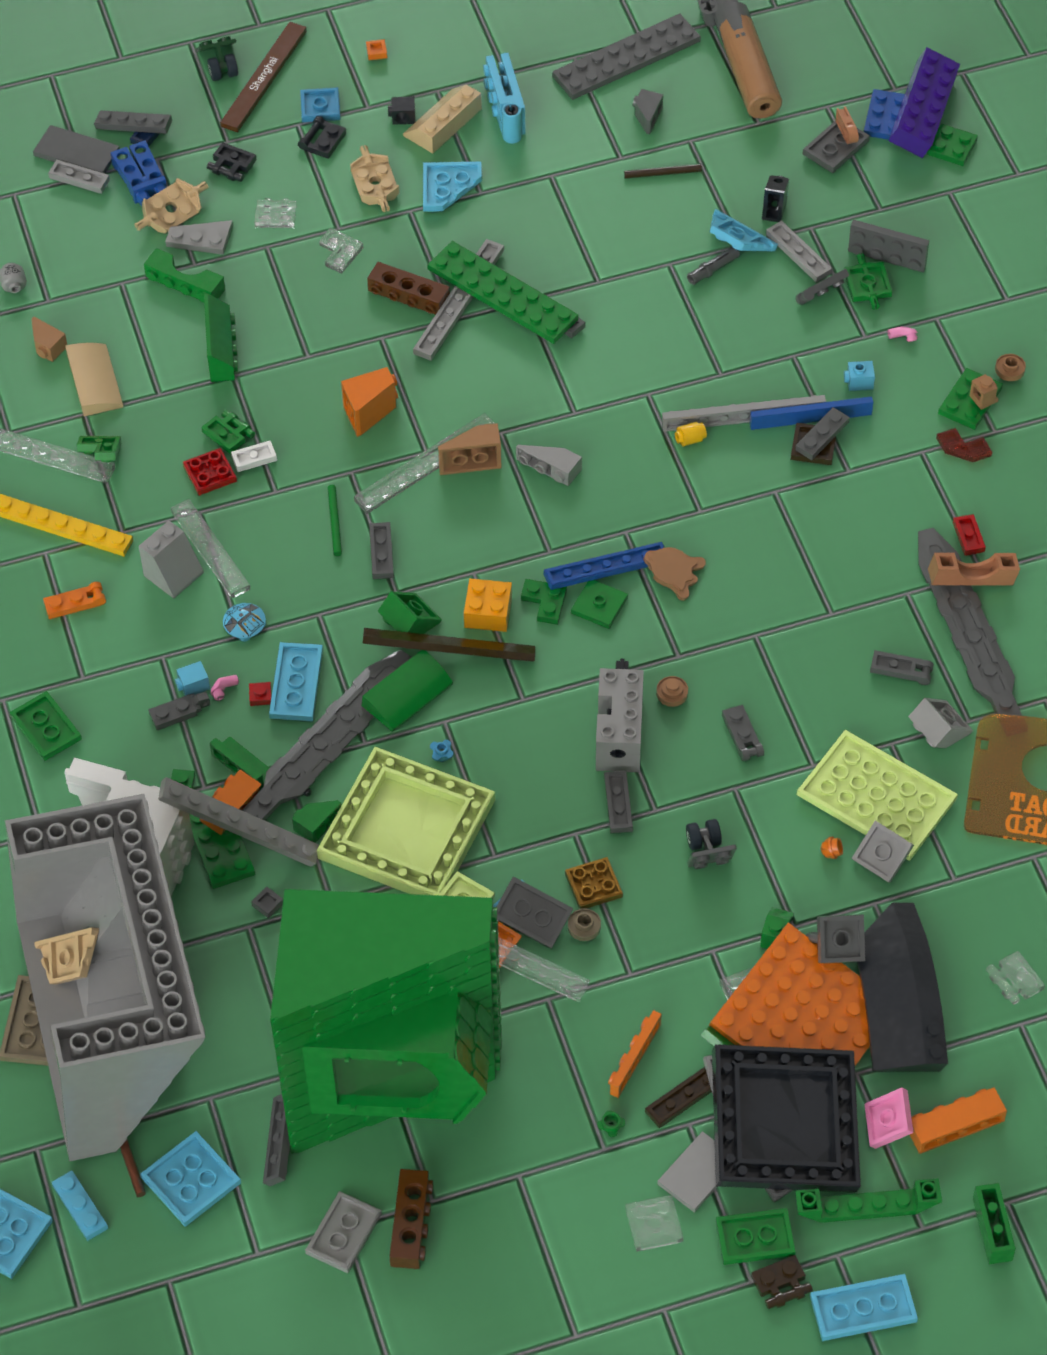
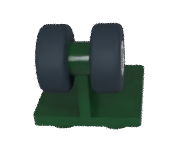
[196,36,238,81]

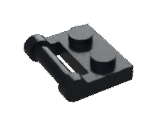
[297,116,346,159]

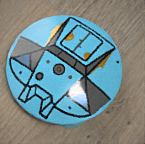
[223,603,266,642]

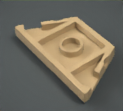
[34,927,99,984]

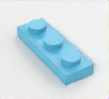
[51,1170,108,1241]

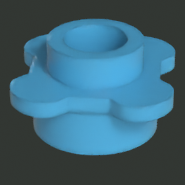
[430,740,454,762]

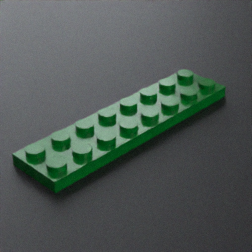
[427,241,578,344]

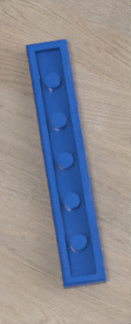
[750,397,873,430]
[543,542,665,590]

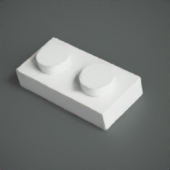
[231,441,277,472]

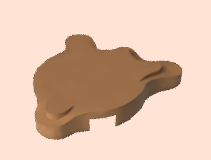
[644,547,706,601]

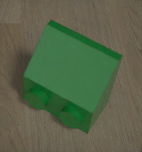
[378,591,442,634]

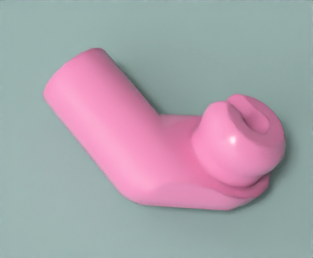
[887,326,917,342]
[210,675,239,701]

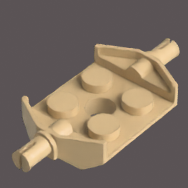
[350,145,399,212]
[134,178,208,234]

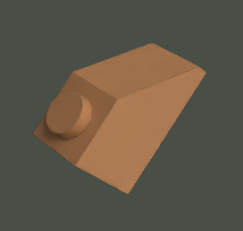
[31,317,67,362]

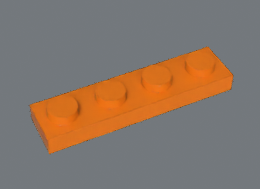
[608,1010,662,1098]

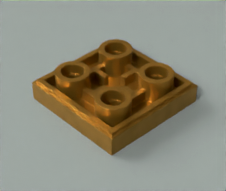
[565,857,623,909]

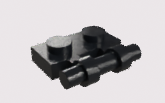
[207,142,257,182]

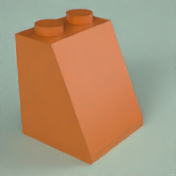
[341,367,398,437]

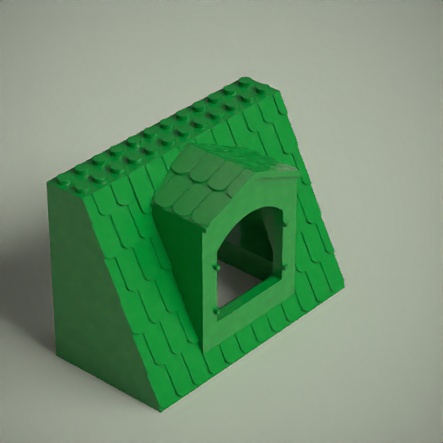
[270,889,502,1154]

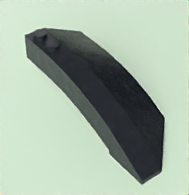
[857,903,948,1072]

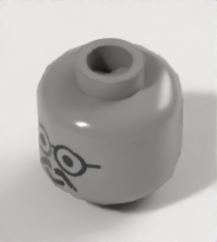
[0,263,27,293]

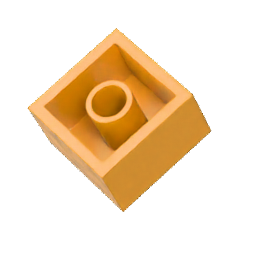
[464,578,512,632]

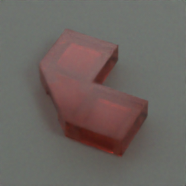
[936,428,992,462]

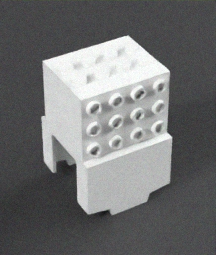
[64,758,194,898]

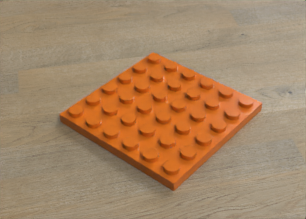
[709,922,870,1065]

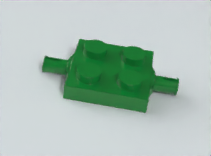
[844,253,892,310]

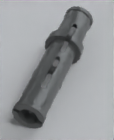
[687,247,740,285]

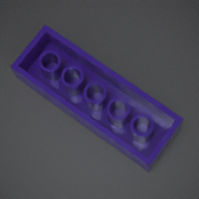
[888,47,960,158]

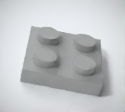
[851,821,914,883]

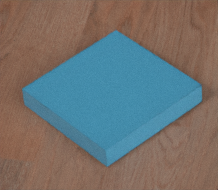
[300,87,340,122]

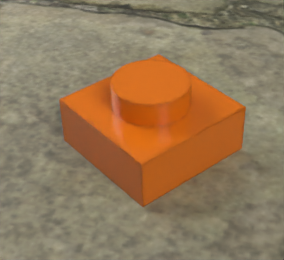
[366,39,387,60]

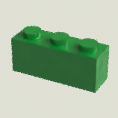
[973,1183,1016,1264]

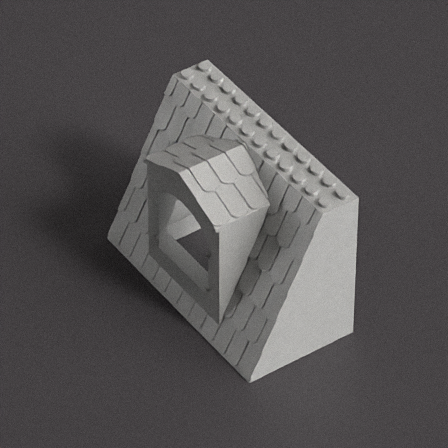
[5,794,205,1162]

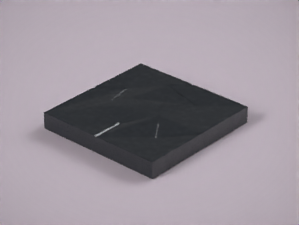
[712,1044,861,1192]

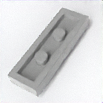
[48,160,110,194]

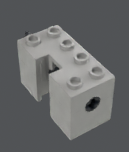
[596,658,644,772]

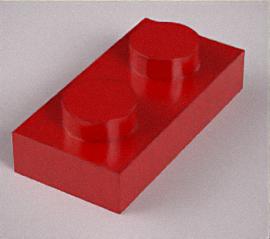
[953,514,986,556]

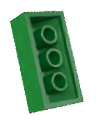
[204,294,238,382]

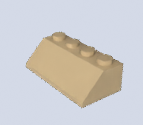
[403,84,482,153]

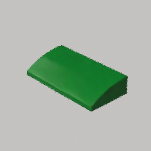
[361,650,453,732]

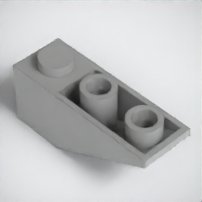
[516,445,582,486]

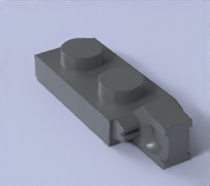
[148,692,210,730]

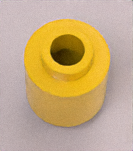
[675,422,707,447]

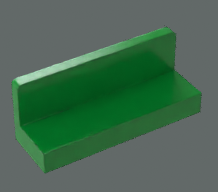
[210,737,269,792]

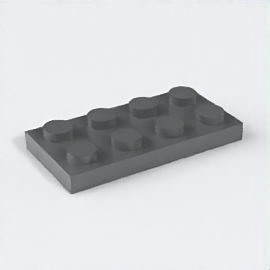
[848,219,930,272]

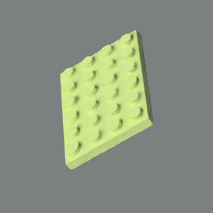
[797,730,958,861]

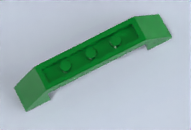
[795,1178,942,1223]

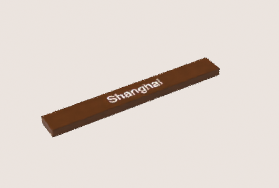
[220,21,307,133]

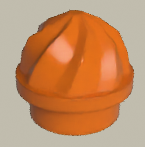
[821,837,843,859]

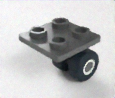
[686,819,737,869]

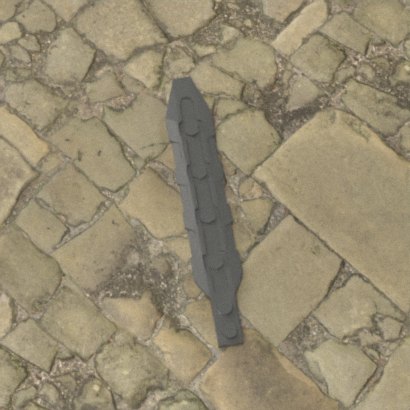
[918,528,1028,738]
[242,650,412,821]

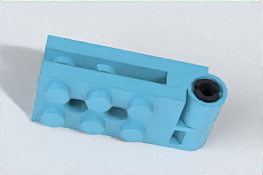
[483,53,525,144]

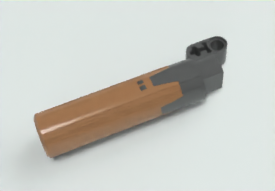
[697,0,782,119]

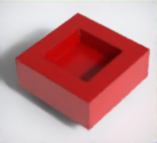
[249,682,272,706]

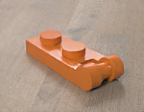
[43,582,106,619]

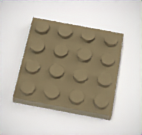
[0,975,48,1066]

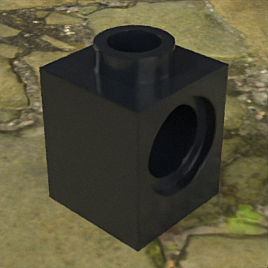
[388,96,415,125]

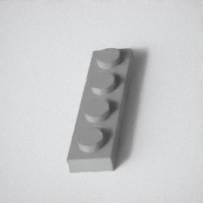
[766,221,832,282]

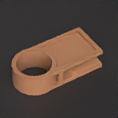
[836,106,859,144]

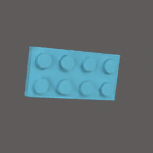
[269,642,323,721]
[810,1274,918,1341]

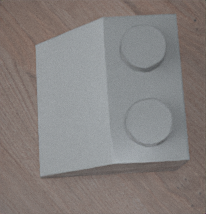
[908,698,973,748]

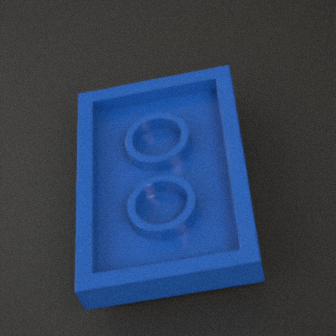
[864,89,905,140]

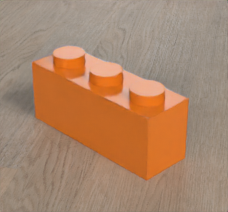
[199,770,262,835]

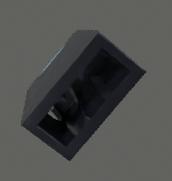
[762,175,789,222]

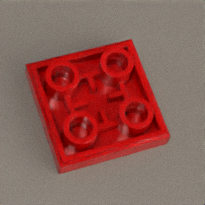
[183,448,237,496]

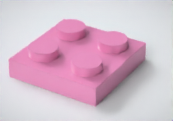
[864,1088,913,1149]

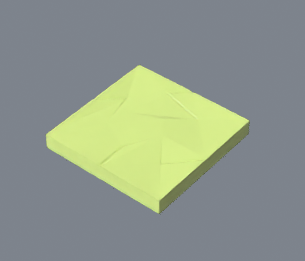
[317,747,495,895]

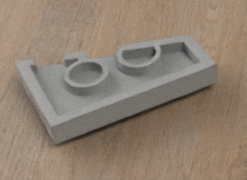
[165,220,233,255]

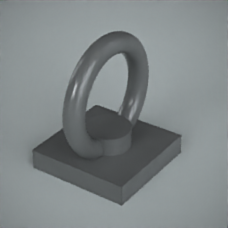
[806,914,865,963]

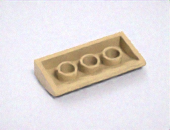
[65,343,123,416]

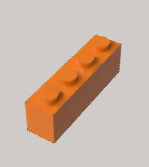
[909,1087,1007,1154]

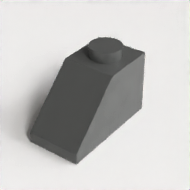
[633,89,663,134]

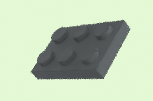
[803,120,870,173]
[497,877,573,949]

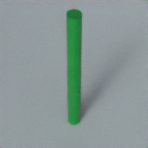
[327,485,342,556]

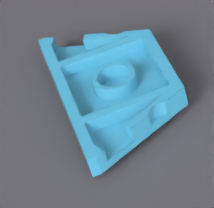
[710,209,778,251]

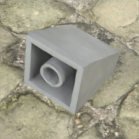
[139,520,204,599]

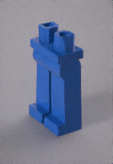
[110,140,167,206]

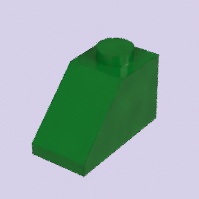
[292,800,342,843]
[760,907,794,949]

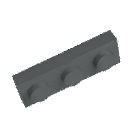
[795,407,850,460]
[369,522,394,579]
[604,771,633,833]

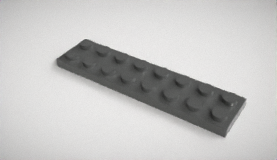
[552,13,700,100]

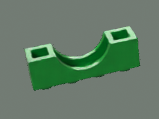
[144,248,226,303]

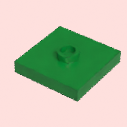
[571,580,628,629]

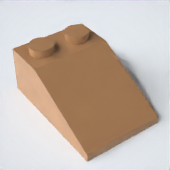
[438,423,501,475]

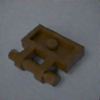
[751,1255,813,1309]

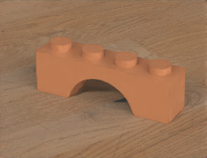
[928,553,1020,586]

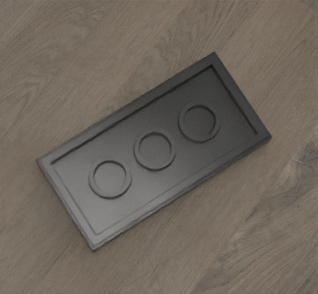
[33,125,120,174]

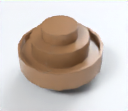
[995,354,1026,381]
[656,676,688,707]

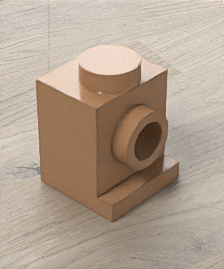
[970,374,999,410]

